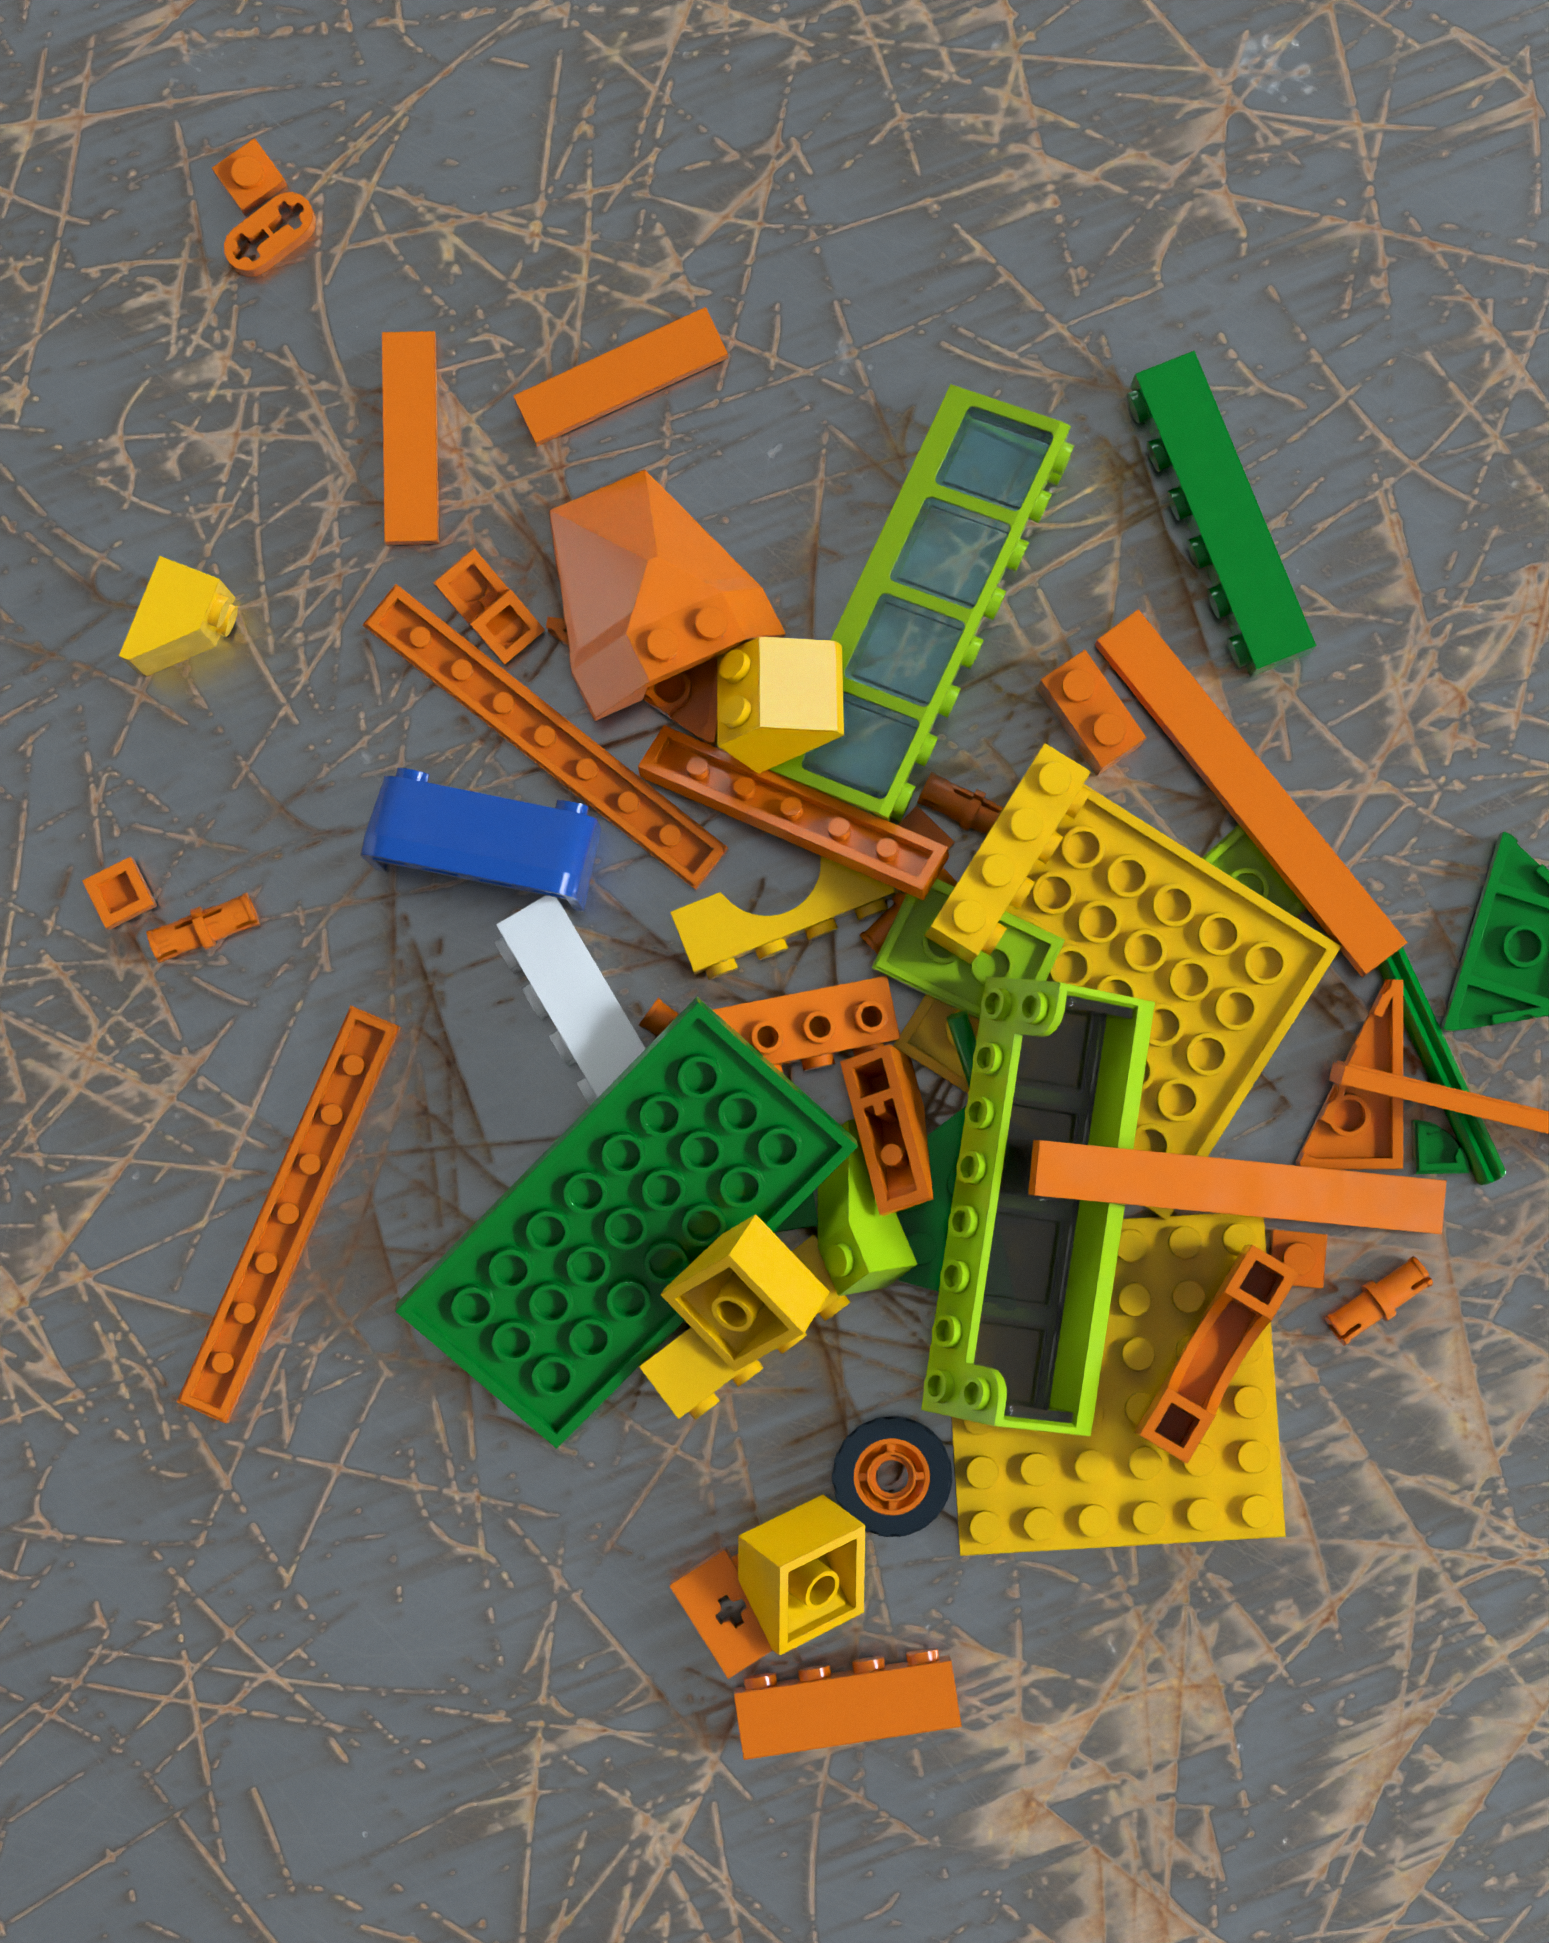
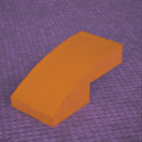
[432,548,545,665]

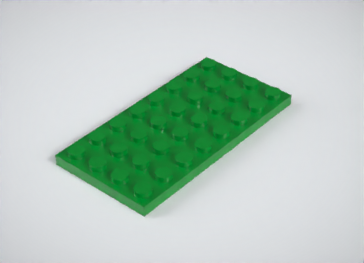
[395,997,858,1449]

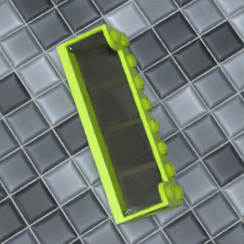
[921,976,1155,1436]

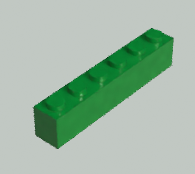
[1127,350,1317,678]

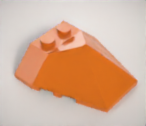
[549,470,786,721]

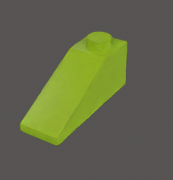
[818,1119,918,1296]

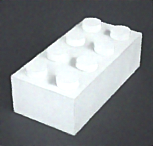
[494,896,646,1105]

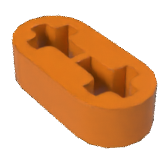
[224,192,316,277]

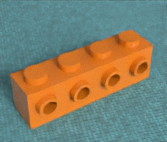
[669,976,900,1073]
[734,1648,962,1760]

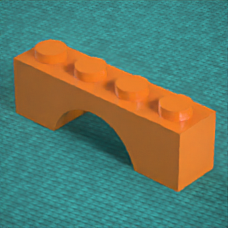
[1134,1244,1300,1464]

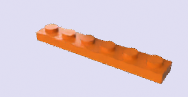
[638,725,949,900]

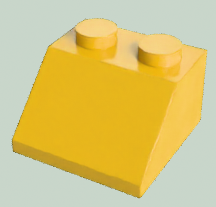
[119,556,238,677]
[717,636,844,774]
[661,1214,830,1372]
[738,1494,865,1656]

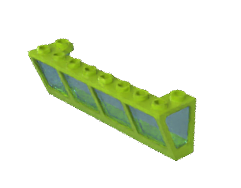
[770,384,1075,822]

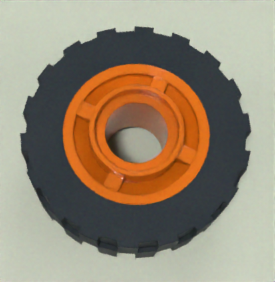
[832,1416,952,1537]

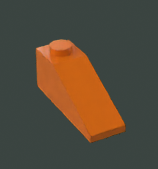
[840,1044,933,1216]

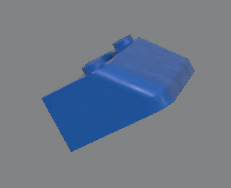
[360,768,601,912]

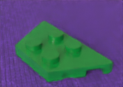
[1441,832,1549,1032]
[896,1106,1016,1311]

